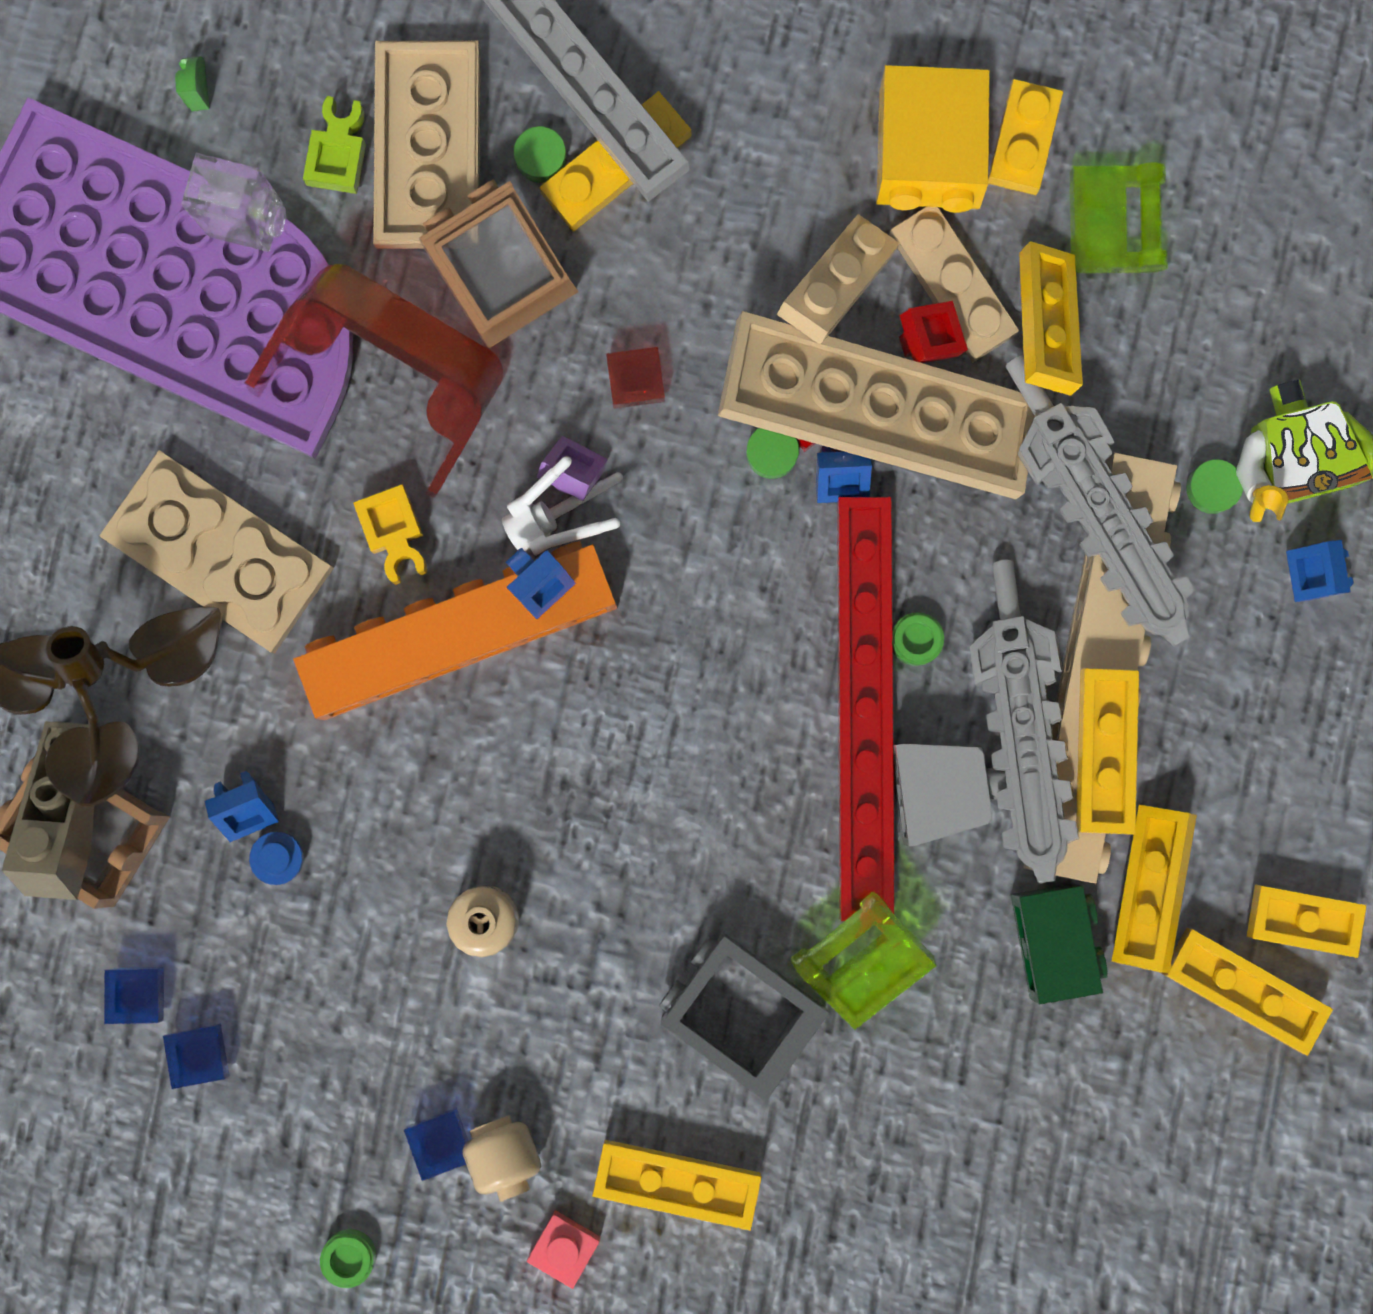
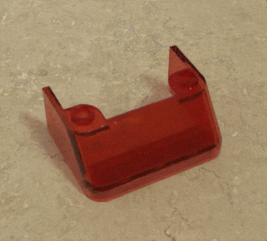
[244,264,503,499]

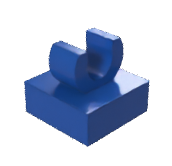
[816,446,872,503]
[1286,540,1354,602]
[506,548,576,619]
[205,771,279,842]

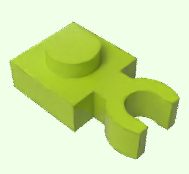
[303,96,366,194]

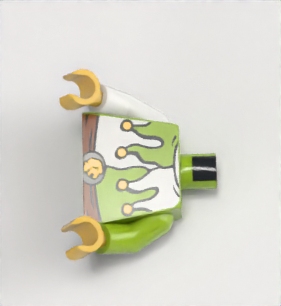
[1236,380,1373,522]

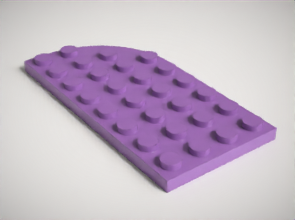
[0,97,353,459]

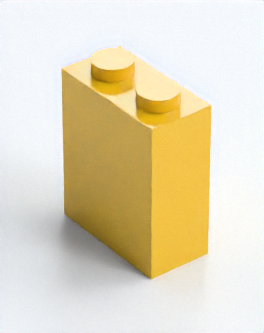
[876,65,989,213]

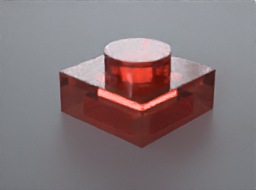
[606,347,665,409]

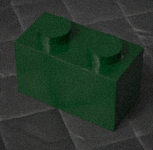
[1010,883,1108,1005]

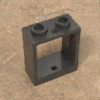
[659,932,829,1102]

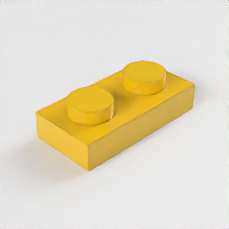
[988,79,1063,195]
[1246,885,1367,958]

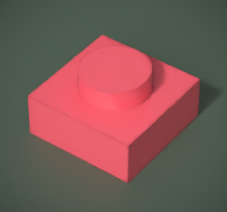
[526,1210,601,1289]

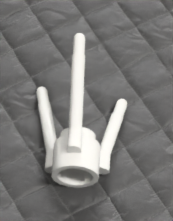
[502,456,623,556]

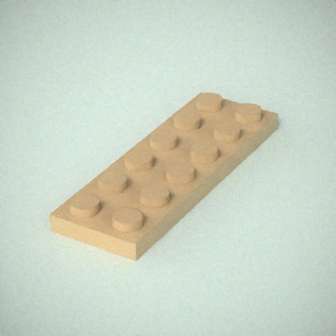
[718,311,1035,499]

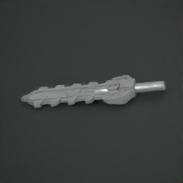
[1005,355,1195,646]
[969,560,1079,883]

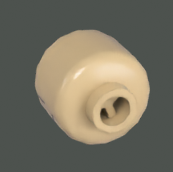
[446,885,519,957]
[463,1115,541,1202]

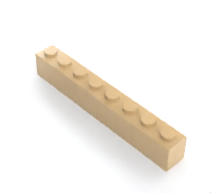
[1023,453,1181,884]

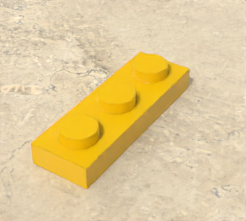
[539,91,692,232]
[1019,241,1083,396]
[1076,668,1139,834]
[1111,805,1197,973]
[1161,927,1333,1056]
[592,1139,762,1231]

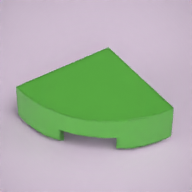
[175,56,209,111]

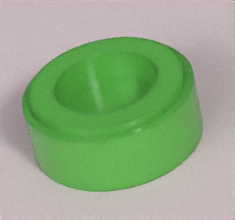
[514,126,567,183]
[746,428,799,479]
[1186,459,1243,514]
[892,612,944,666]
[320,1229,377,1288]

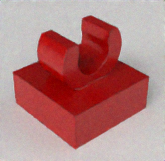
[899,300,968,363]

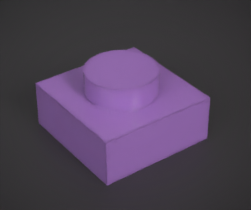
[537,436,608,501]

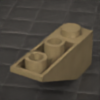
[1,721,94,900]

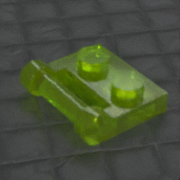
[1069,162,1168,273]
[791,892,937,1030]

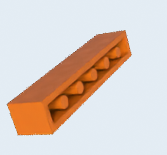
[293,541,617,720]

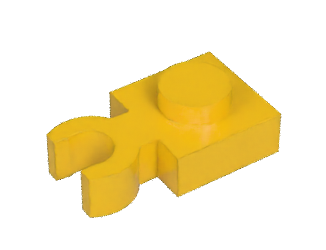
[353,484,427,585]

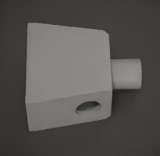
[893,744,1007,846]

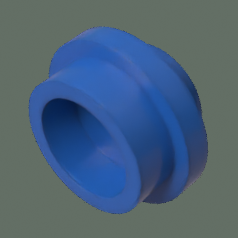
[249,832,304,885]

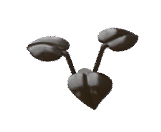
[0,607,222,807]

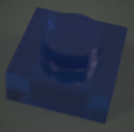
[104,967,164,1024]
[163,1023,230,1089]
[404,1107,469,1181]

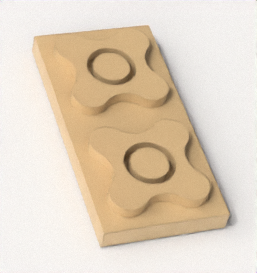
[373,41,480,249]
[99,450,334,654]

